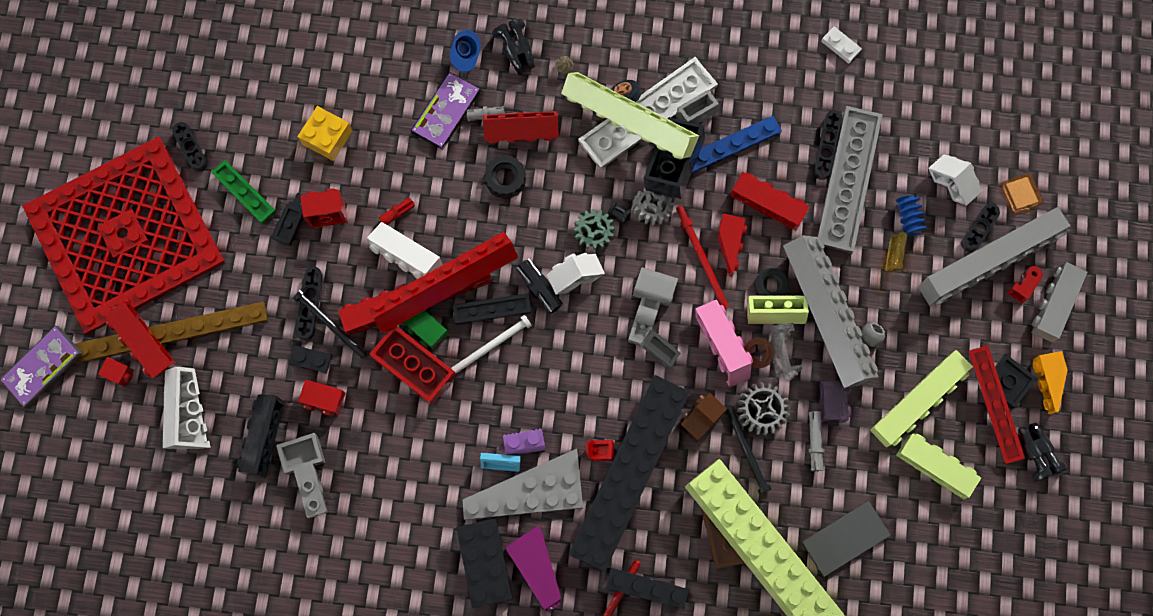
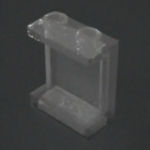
[768,323,802,381]

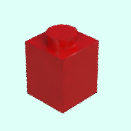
[98,357,134,387]

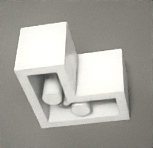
[928,154,982,206]
[546,253,605,295]

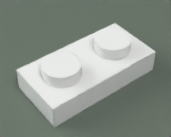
[821,26,862,64]

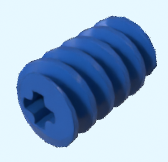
[896,195,927,237]

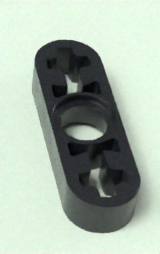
[172,122,208,172]
[961,203,1000,252]

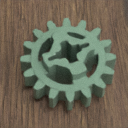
[574,209,615,251]

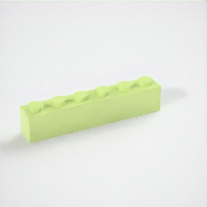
[870,350,973,447]

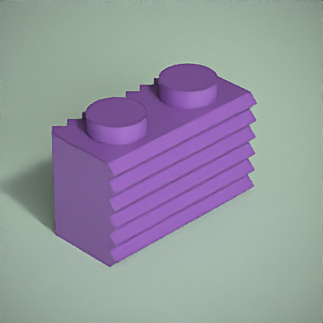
[503,428,545,455]

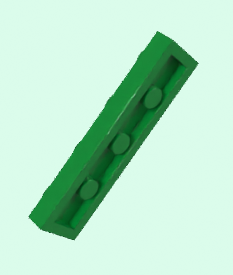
[211,160,276,225]

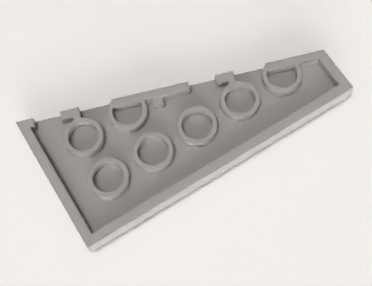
[463,449,583,520]

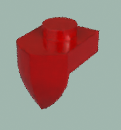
[585,440,614,462]

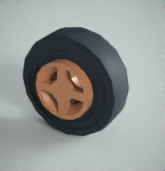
[611,80,641,102]

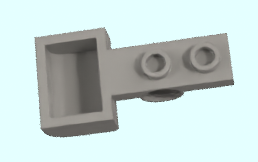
[628,267,678,345]
[276,433,328,519]

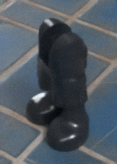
[492,19,535,74]
[1017,422,1068,483]

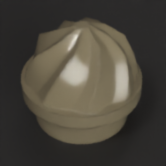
[555,56,574,74]

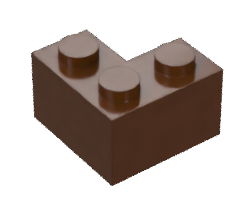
[680,392,727,443]

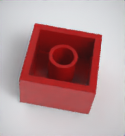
[300,188,348,229]

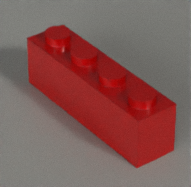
[483,111,559,144]
[730,172,809,231]
[104,301,176,378]

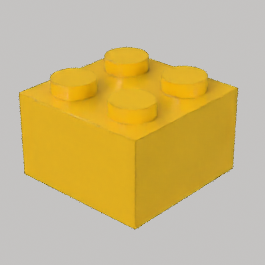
[297,106,352,161]

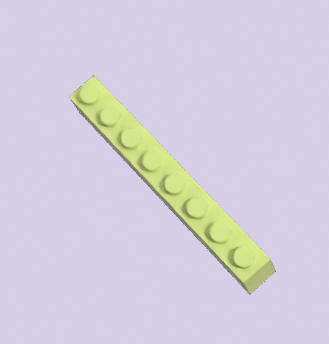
[561,72,699,159]

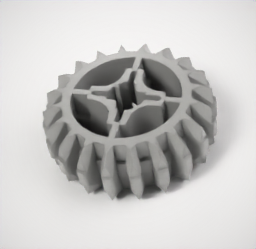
[737,382,790,435]

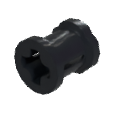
[607,201,631,224]

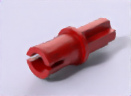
[379,198,415,225]

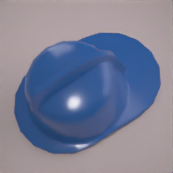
[449,30,481,72]

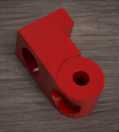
[1006,266,1043,304]

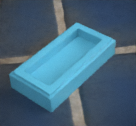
[480,453,520,472]

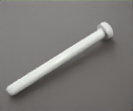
[451,315,532,373]

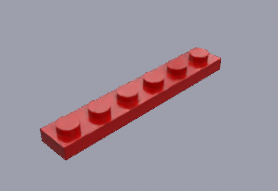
[968,345,1025,464]

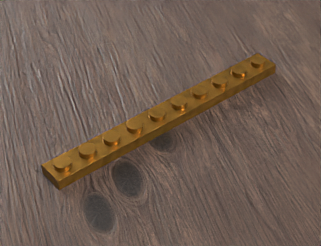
[75,302,268,364]

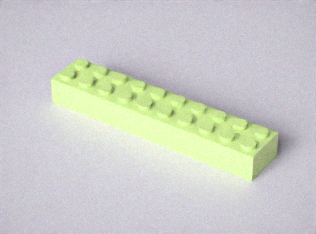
[684,459,845,616]

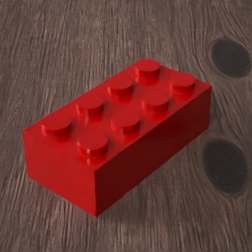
[369,326,457,406]

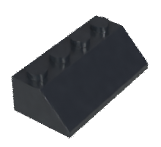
[237,394,285,478]

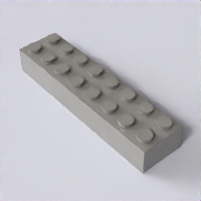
[918,207,1070,306]
[783,236,878,388]

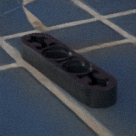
[813,111,842,180]
[296,266,323,340]

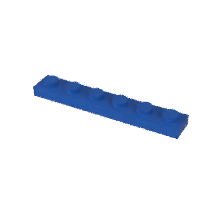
[691,115,782,174]

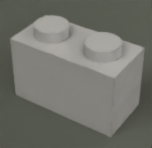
[675,89,719,124]

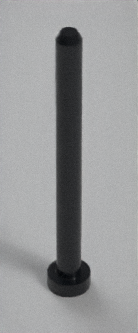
[293,289,367,358]
[725,404,772,495]

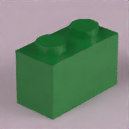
[403,310,449,351]

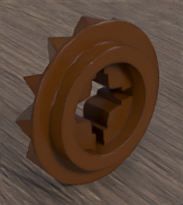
[744,338,774,369]

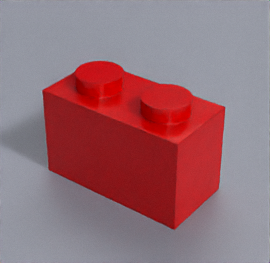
[298,379,346,417]

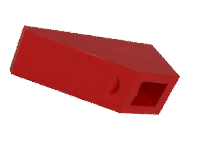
[717,214,747,277]

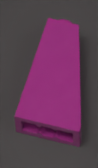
[505,525,561,611]

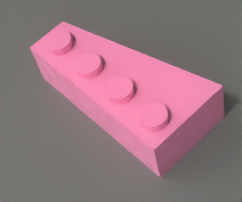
[696,299,753,388]

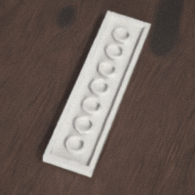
[578,57,718,169]

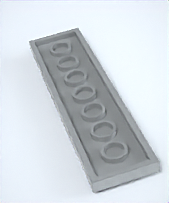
[817,106,883,254]

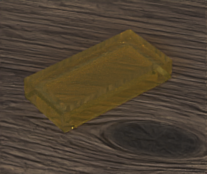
[885,232,907,273]

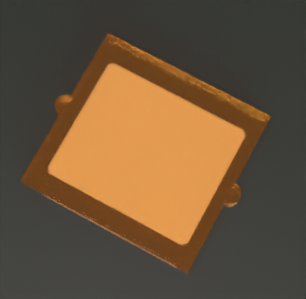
[1001,173,1044,213]

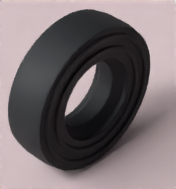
[754,268,789,296]

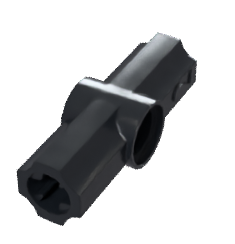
[516,259,563,314]

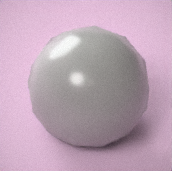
[861,323,885,347]

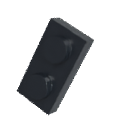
[288,345,332,374]

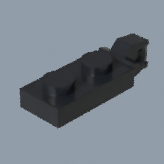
[272,193,303,246]

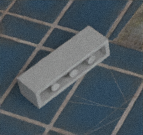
[1031,262,1087,343]

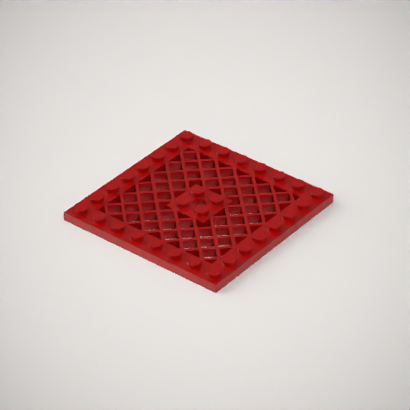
[22,136,226,335]

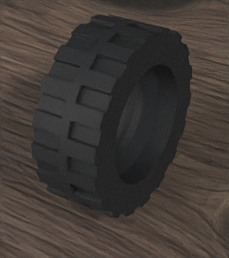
[484,155,526,199]

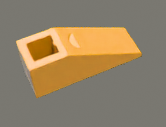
[1033,351,1067,415]

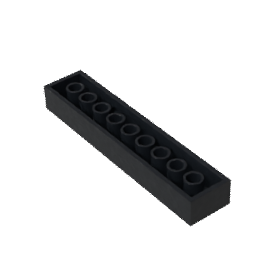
[568,375,690,573]

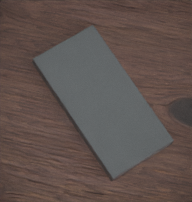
[801,501,890,577]

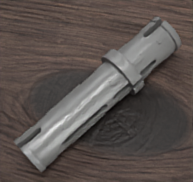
[809,411,825,472]

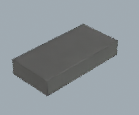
[640,330,681,369]

